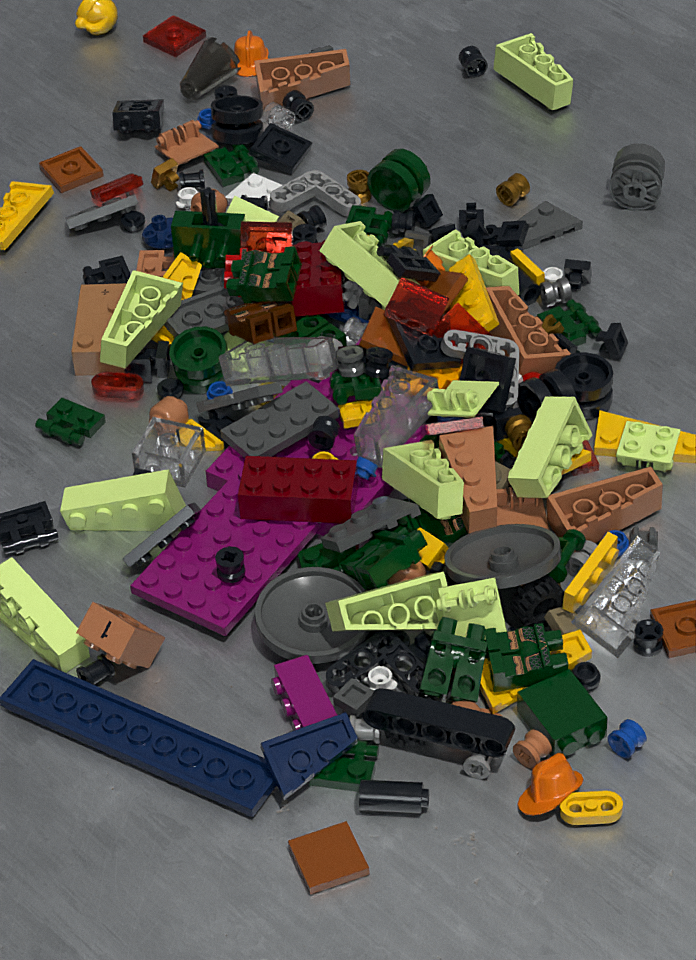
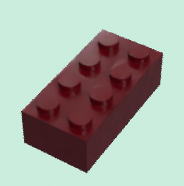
[291,240,345,317]
[238,456,358,524]

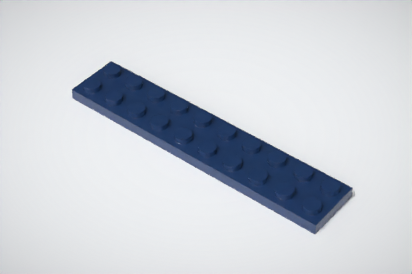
[0,659,277,817]

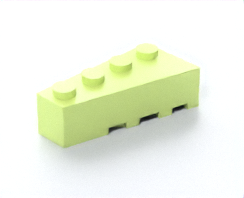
[60,469,186,531]

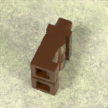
[224,301,297,344]

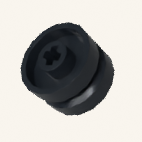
[211,95,264,145]
[555,352,614,419]
[517,369,579,424]

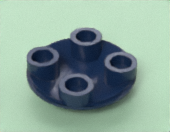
[142,215,173,249]

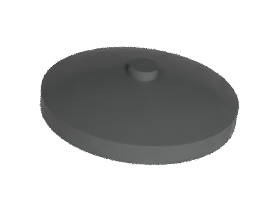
[444,524,562,589]
[255,567,370,664]

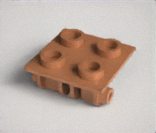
[155,120,219,165]
[496,487,549,529]

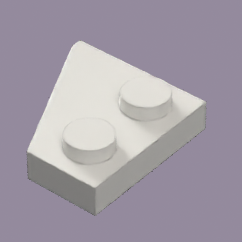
[225,173,282,209]

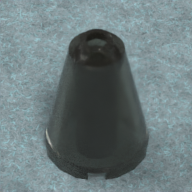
[180,37,241,100]

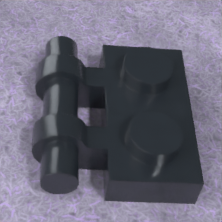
[377,244,441,282]
[82,255,131,285]
[0,501,59,555]

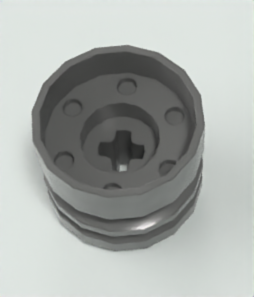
[609,144,665,210]

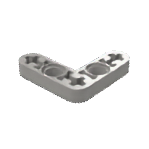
[269,170,361,217]
[441,330,519,410]

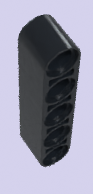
[362,688,515,758]

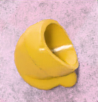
[75,0,118,36]

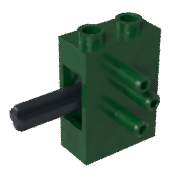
[171,187,252,268]

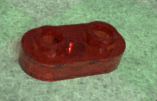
[91,372,144,400]

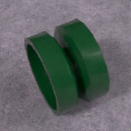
[367,149,431,212]
[169,326,233,394]

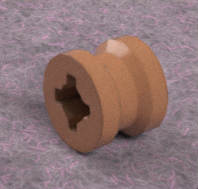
[513,729,552,769]

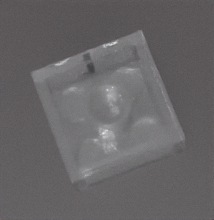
[132,417,206,488]

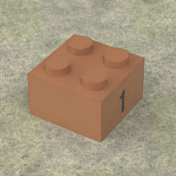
[76,602,165,669]

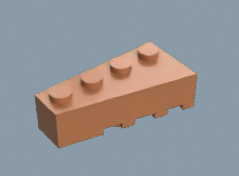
[254,49,351,112]
[486,286,571,376]
[439,426,497,534]
[547,467,663,552]

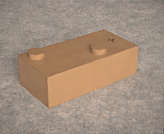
[71,283,127,376]

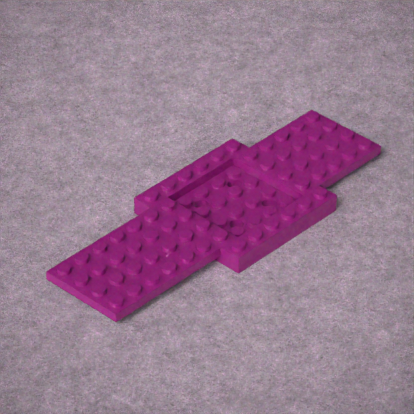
[130,339,463,636]

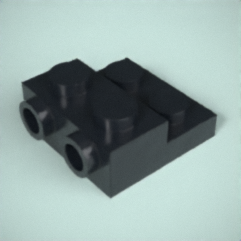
[112,99,164,134]
[460,347,516,412]

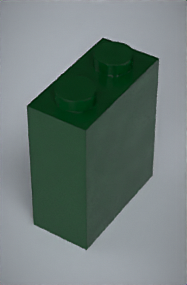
[517,669,608,756]

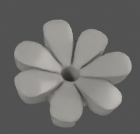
[343,280,363,309]

